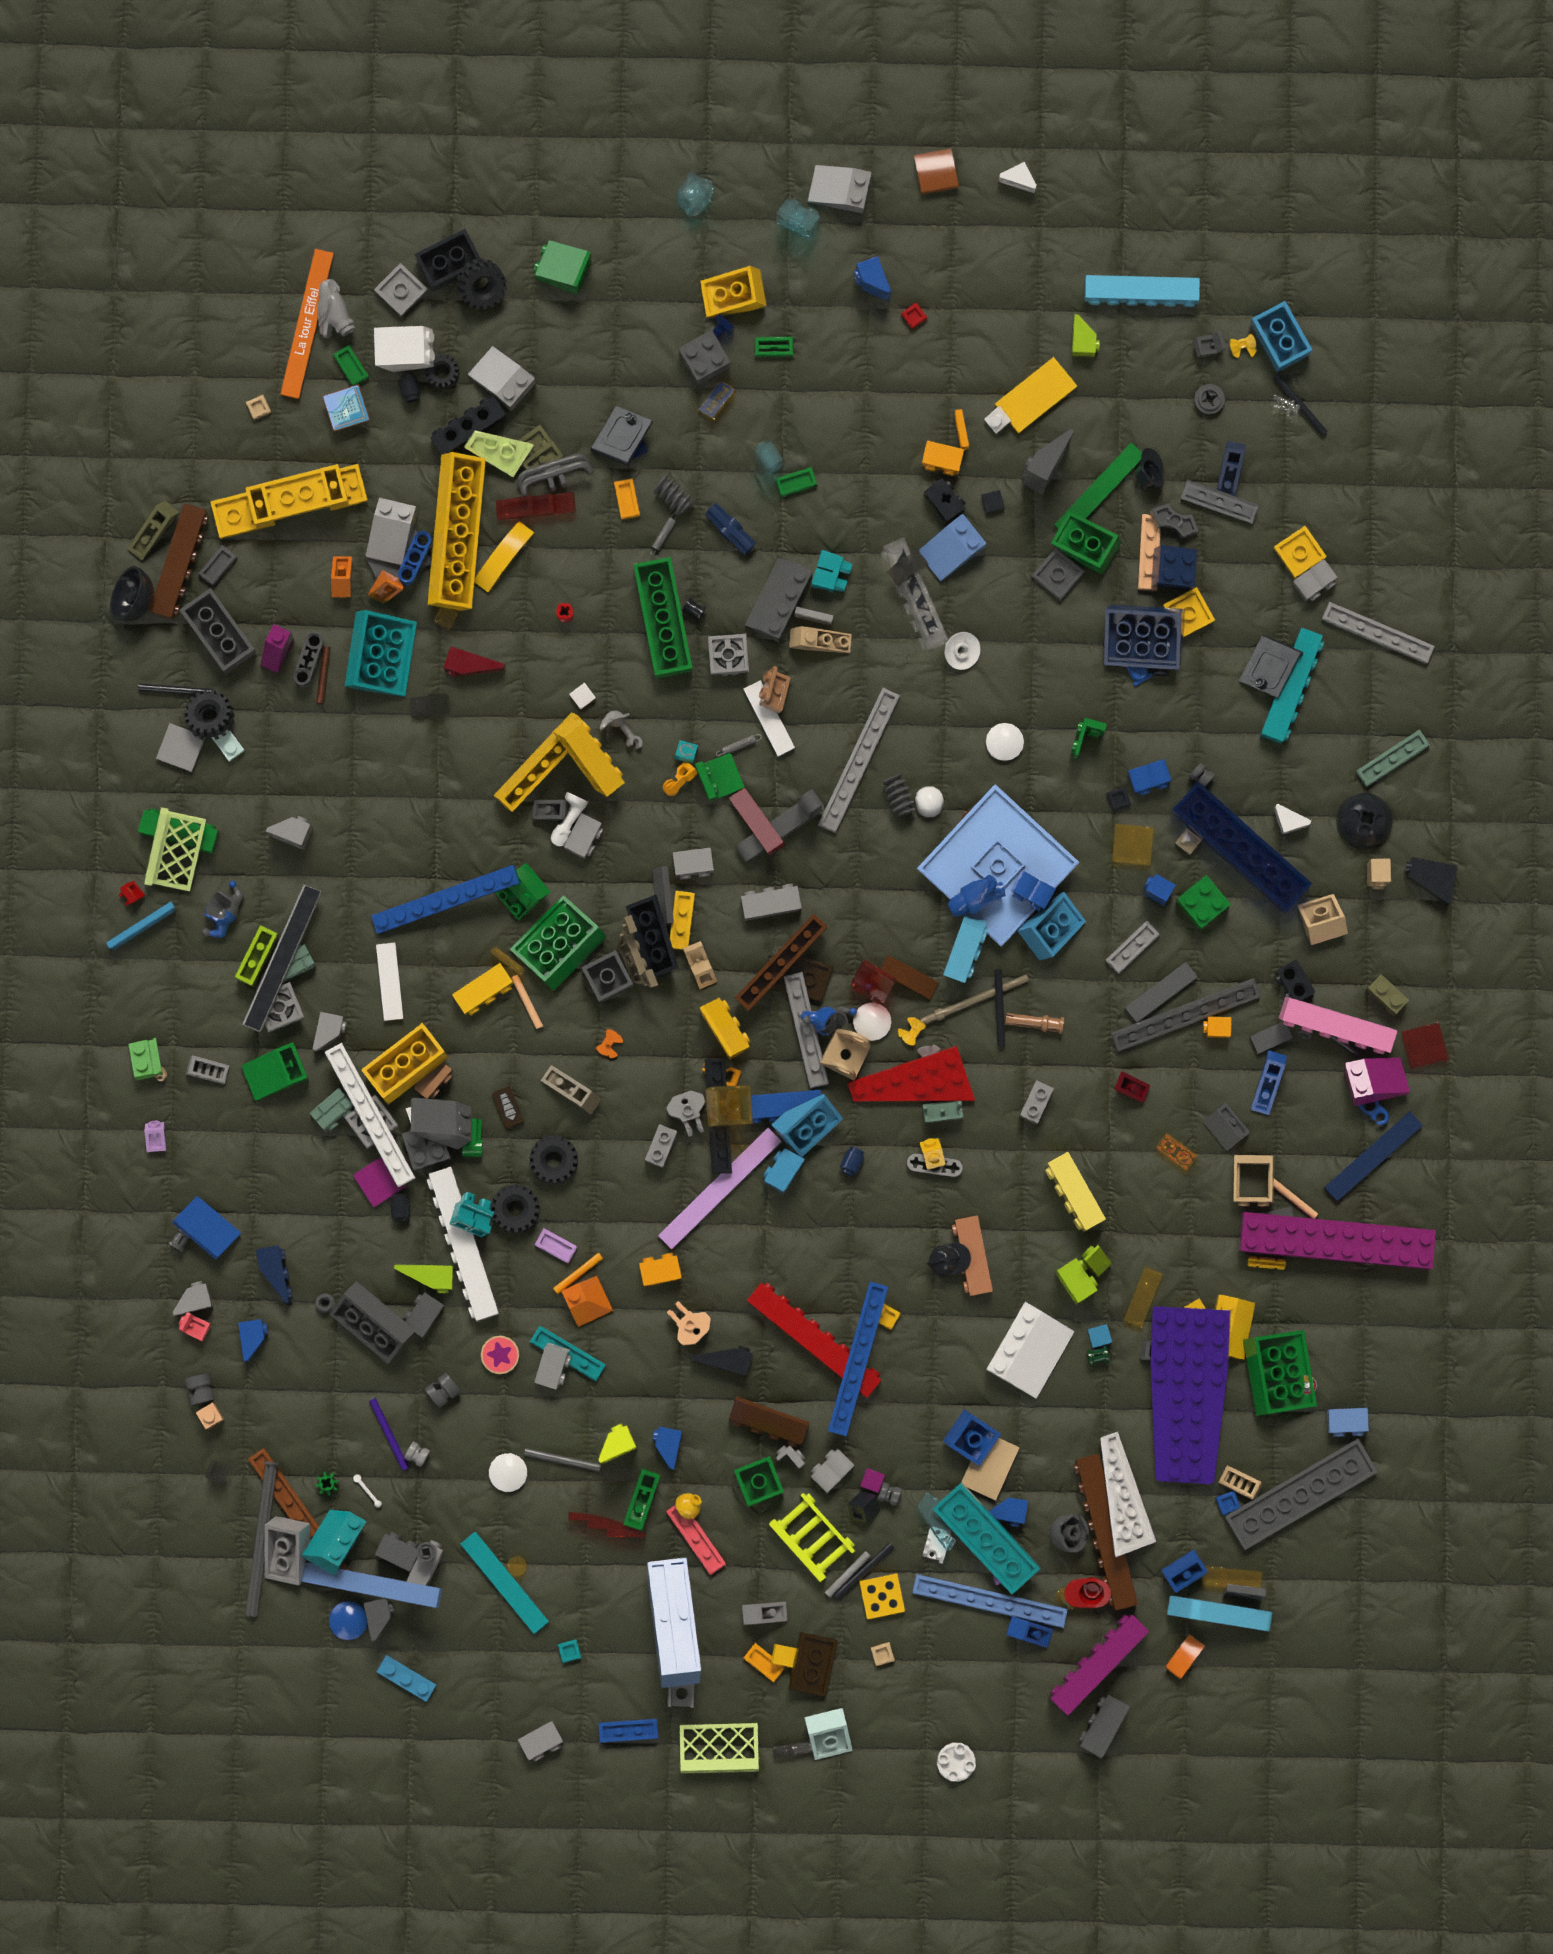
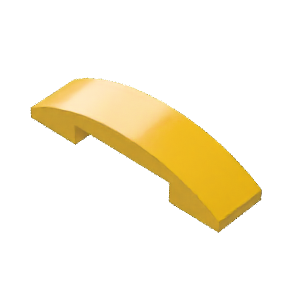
[474,521,534,593]

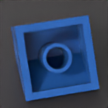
[854,256,891,301]
[943,1409,1001,1466]

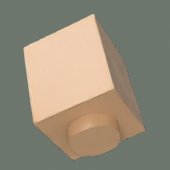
[196,1403,224,1430]

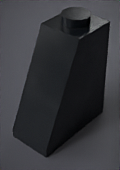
[1405,857,1458,905]

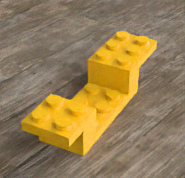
[210,464,368,539]

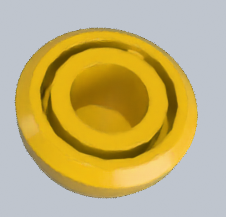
[676,1493,701,1519]

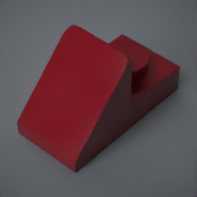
[1114,1071,1150,1103]

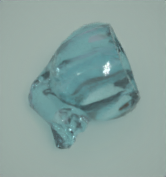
[676,172,713,216]

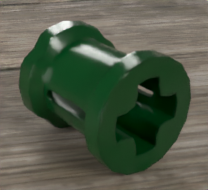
[1087,1346,1110,1367]

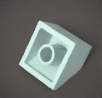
[805,1708,853,1760]

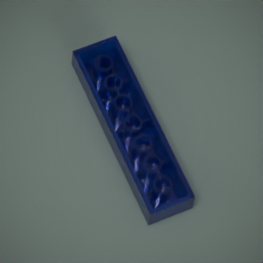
[1171,782,1313,914]

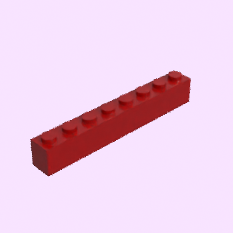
[747,1282,881,1398]

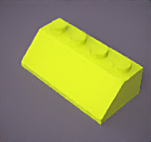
[599,1424,637,1464]

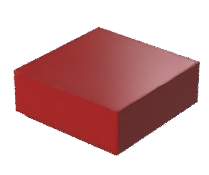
[901,303,927,329]

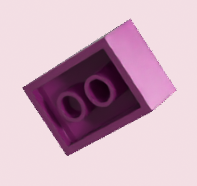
[1344,1057,1410,1106]

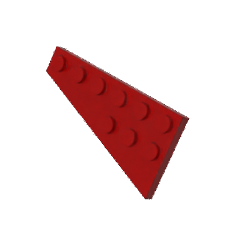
[847,1045,975,1101]

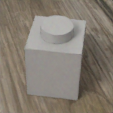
[313,1012,347,1052]
[173,1281,213,1316]
[742,1601,787,1625]

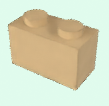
[1367,859,1391,890]

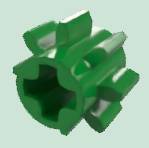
[315,1472,339,1495]

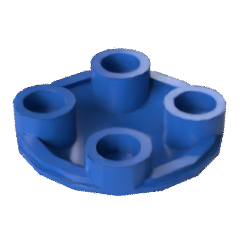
[329,1601,368,1640]

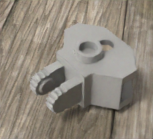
[667,1091,705,1137]

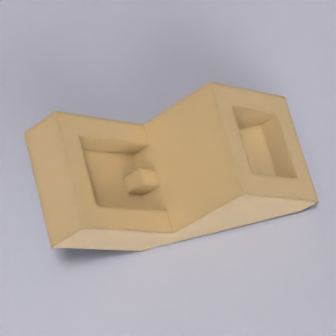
[683,941,717,989]

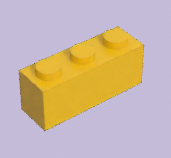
[452,963,513,1016]

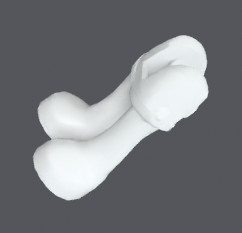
[550,792,588,846]

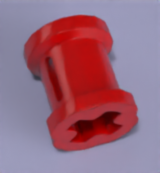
[556,603,574,623]

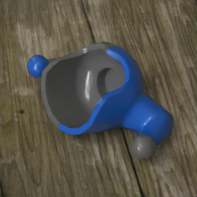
[202,881,244,938]
[800,1006,857,1035]

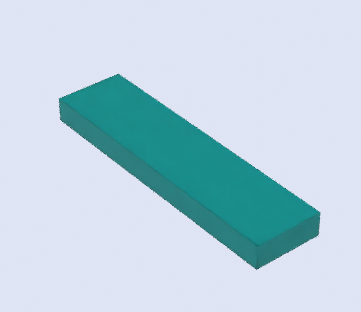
[530,1325,606,1381]

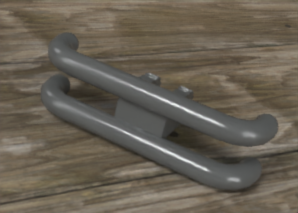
[517,454,594,496]

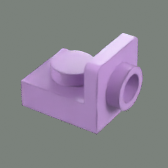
[144,1121,166,1152]

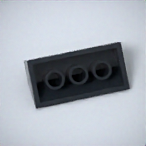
[626,895,679,978]

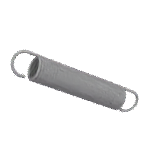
[651,513,677,555]
[716,734,762,756]

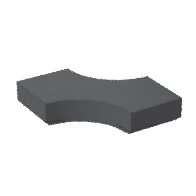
[1149,503,1199,539]

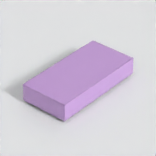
[535,1228,577,1264]

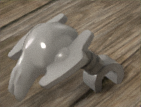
[600,710,642,749]

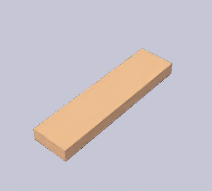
[1138,514,1161,592]

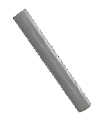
[825,1551,871,1597]

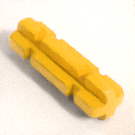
[1248,1256,1286,1270]

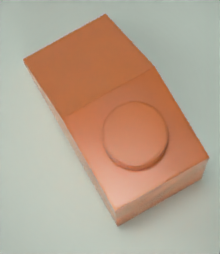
[331,556,352,598]

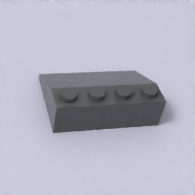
[1022,429,1074,495]

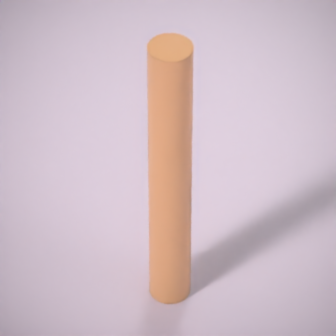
[511,975,543,1029]
[1274,1179,1318,1219]

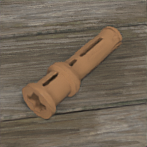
[1005,1013,1064,1034]

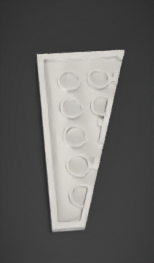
[1100,1432,1156,1557]

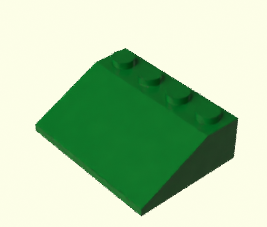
[510,895,607,991]
[1243,1330,1317,1416]

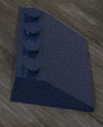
[1104,604,1185,670]

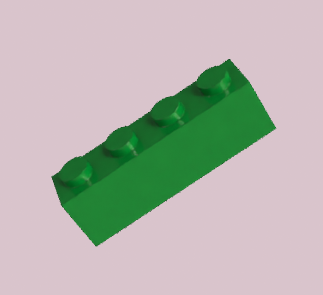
[138,808,220,854]

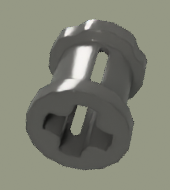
[168,1228,189,1252]

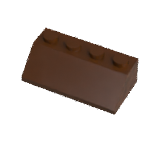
[729,1396,810,1447]

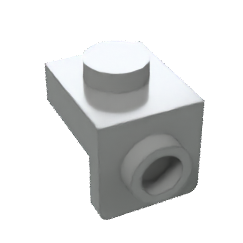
[775,1445,805,1468]

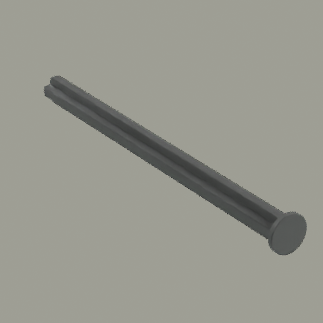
[246,1461,279,1617]

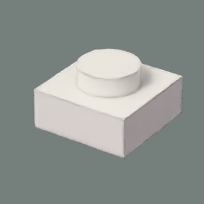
[984,406,1012,434]

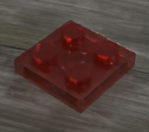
[1401,1022,1449,1069]

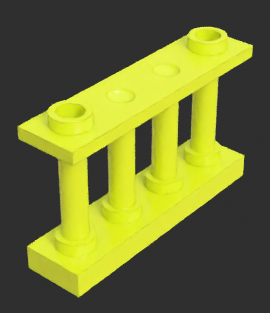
[769,1493,855,1582]

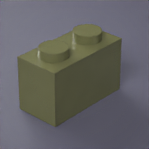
[1366,974,1409,1016]

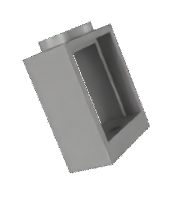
[406,1540,445,1586]

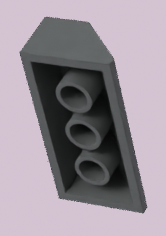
[745,558,812,642]

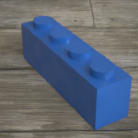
[744,1090,821,1123]

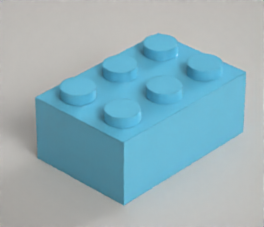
[943,914,989,983]

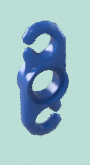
[1350,1094,1389,1126]

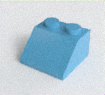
[763,1149,804,1194]

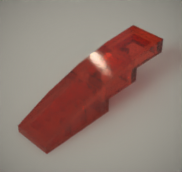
[495,492,576,520]
[568,1512,646,1538]

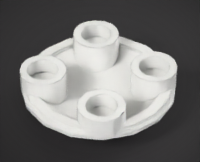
[986,723,1024,761]
[853,1002,891,1041]
[489,1453,527,1492]
[937,1743,976,1782]

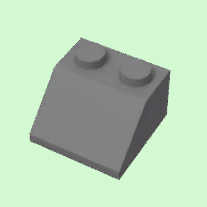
[266,816,313,850]

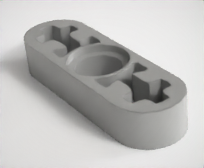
[907,1154,962,1177]

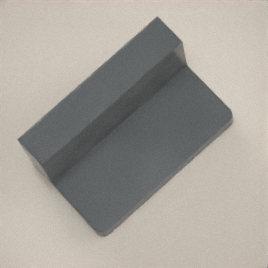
[1203,1103,1250,1151]

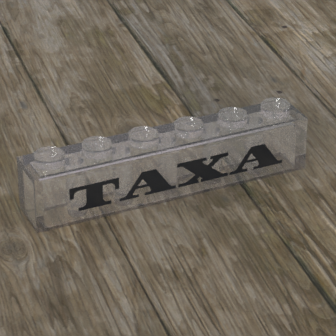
[881,537,949,653]

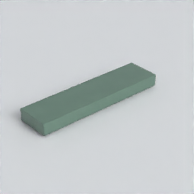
[1356,729,1430,787]

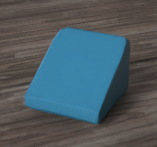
[1088,1324,1112,1348]

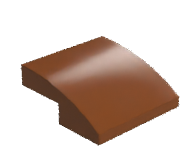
[914,149,959,194]

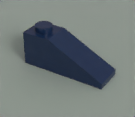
[1217,441,1245,496]

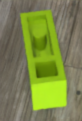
[394,1265,453,1293]

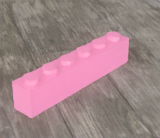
[1279,996,1397,1054]

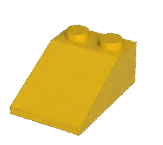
[700,266,767,318]

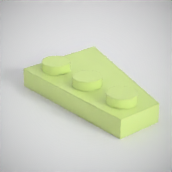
[465,430,533,477]

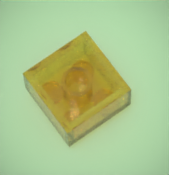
[705,1085,753,1127]

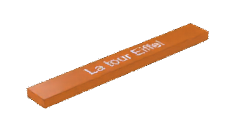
[280,249,334,399]

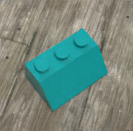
[301,1510,367,1576]

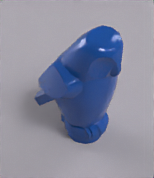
[948,875,1006,917]

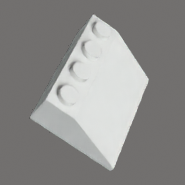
[986,1302,1074,1398]

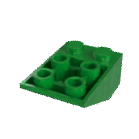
[241,1042,309,1101]

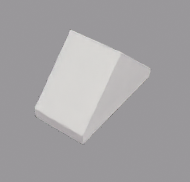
[998,162,1036,193]
[1274,804,1311,835]

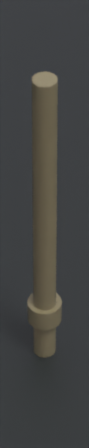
[920,975,1029,1025]

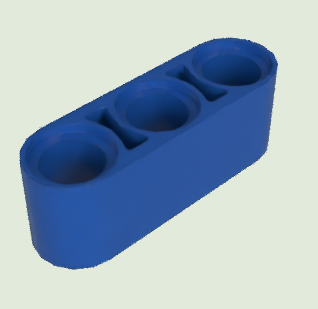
[398,531,432,586]

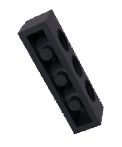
[430,396,507,456]

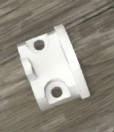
[922,1527,951,1564]

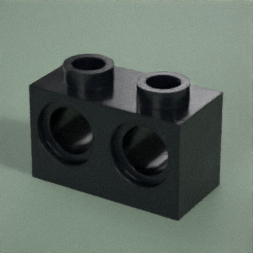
[1274,959,1316,1001]

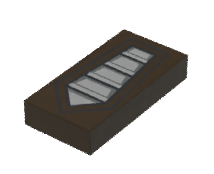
[492,1086,524,1129]

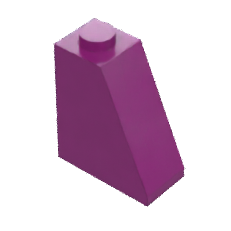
[261,624,294,673]

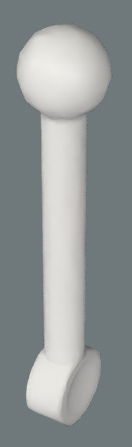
[353,1475,382,1508]

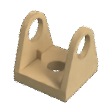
[819,1029,871,1080]

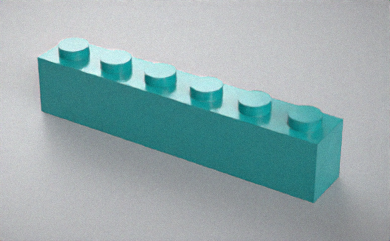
[1260,628,1324,744]

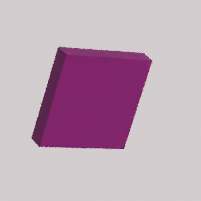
[353,1157,406,1207]

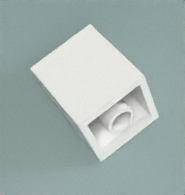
[374,326,435,372]

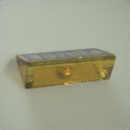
[698,381,736,422]

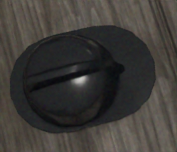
[1135,448,1164,490]
[927,1243,971,1276]

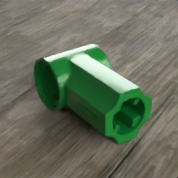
[462,1119,483,1157]

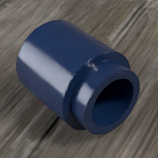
[840,1146,865,1177]

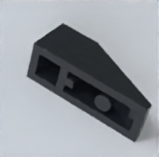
[691,1346,753,1376]

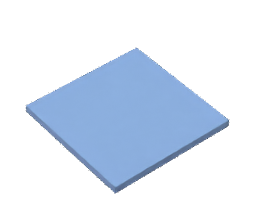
[917,784,1079,947]

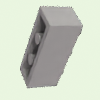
[741,884,802,921]

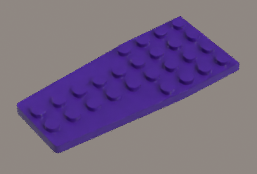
[1151,1306,1231,1484]

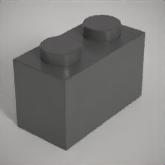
[403,1292,445,1338]

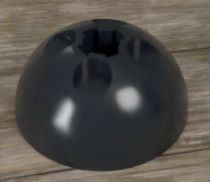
[110,566,154,621]
[1336,793,1393,849]

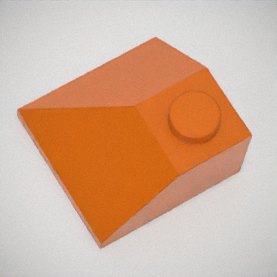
[561,1276,613,1327]

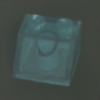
[776,199,820,240]

